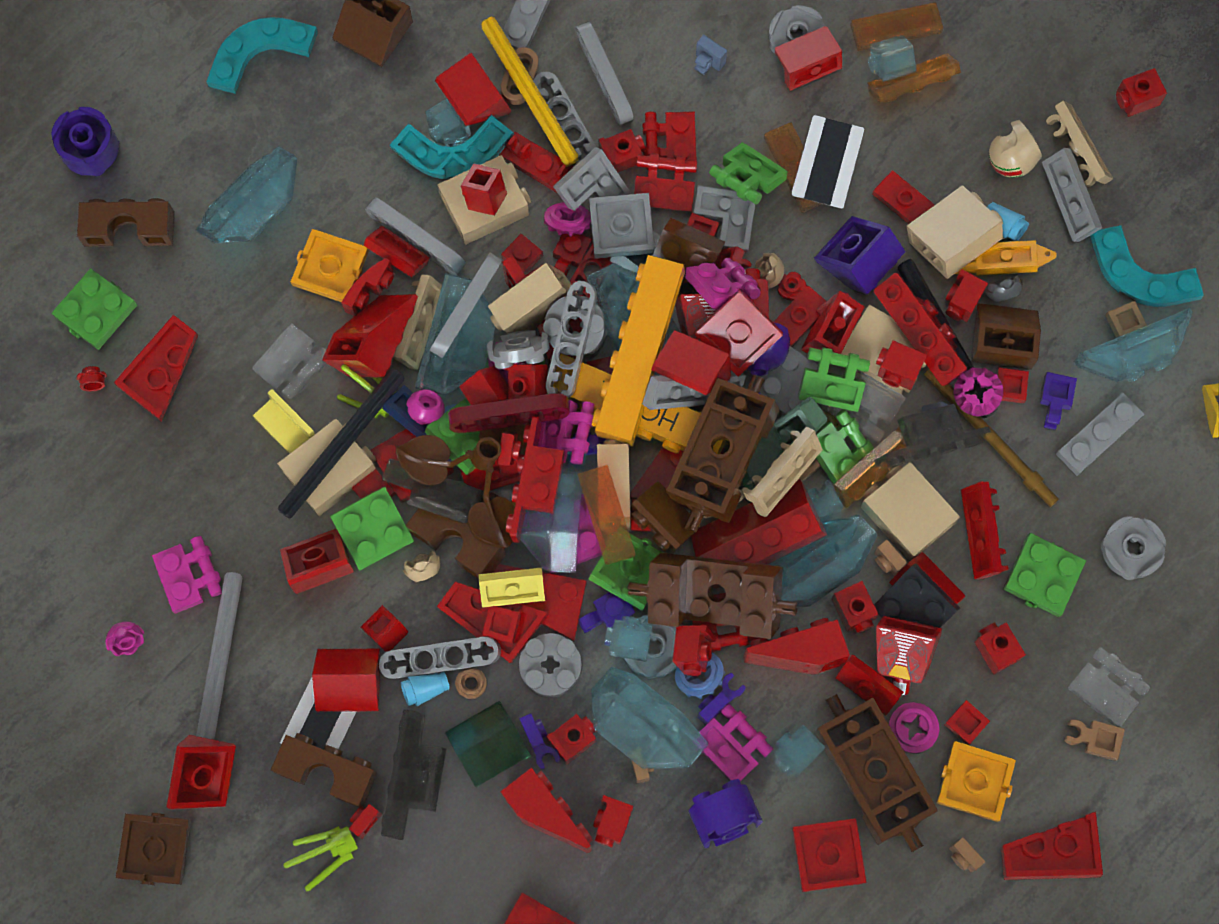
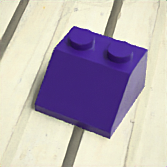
[814,216,906,294]

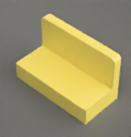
[253,389,315,454]
[478,568,545,608]

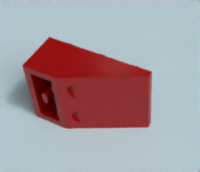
[322,294,418,377]
[743,618,850,675]
[500,768,593,853]

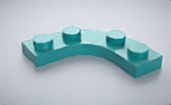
[206,17,318,94]
[390,115,514,179]
[1090,225,1204,307]

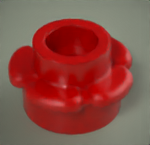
[778,272,807,300]
[76,366,107,392]

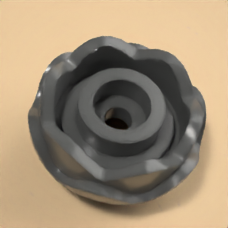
[985,275,1023,302]

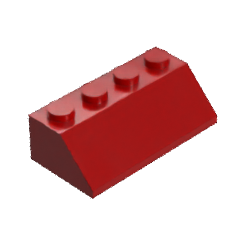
[691,479,828,589]

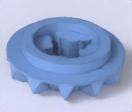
[675,653,726,699]

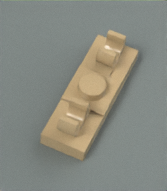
[1046,100,1113,188]
[393,275,447,370]
[742,427,823,517]

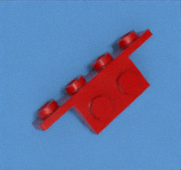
[874,273,967,386]
[506,416,565,543]

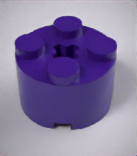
[51,107,119,177]
[688,779,763,848]

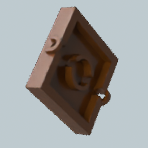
[116,813,191,886]

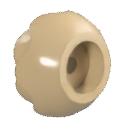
[755,253,784,289]
[403,551,441,582]

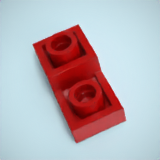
[341,258,395,316]

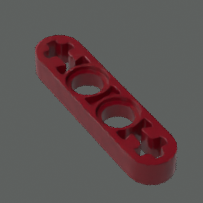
[448,393,570,433]

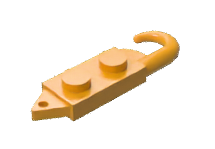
[955,240,1057,275]

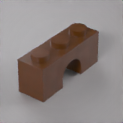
[77,198,174,247]
[406,496,506,580]
[271,733,377,808]

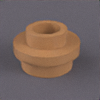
[455,667,487,699]

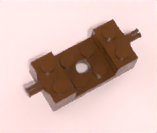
[666,375,779,533]
[628,552,798,639]
[814,694,938,852]

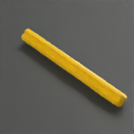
[481,16,578,167]

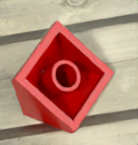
[435,53,512,126]
[651,330,731,395]
[280,528,354,594]
[312,648,380,712]
[166,735,236,809]

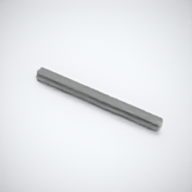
[196,572,243,740]

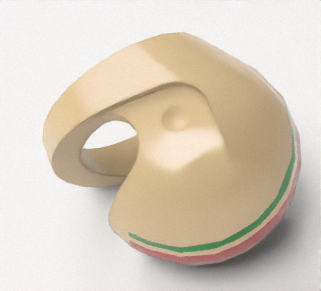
[989,120,1042,178]

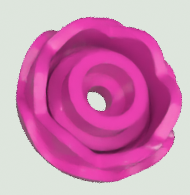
[406,389,445,425]
[105,621,144,656]

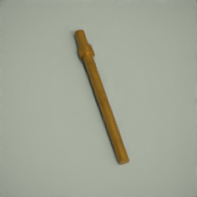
[924,369,1059,508]

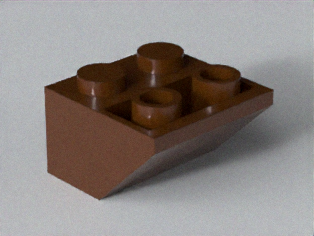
[332,0,413,67]
[652,218,725,296]
[971,303,1041,370]
[630,481,701,554]

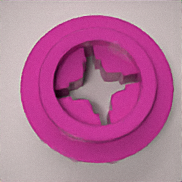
[544,202,591,237]
[954,367,1003,416]
[889,702,939,754]

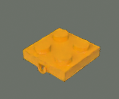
[290,229,369,302]
[936,741,1016,822]

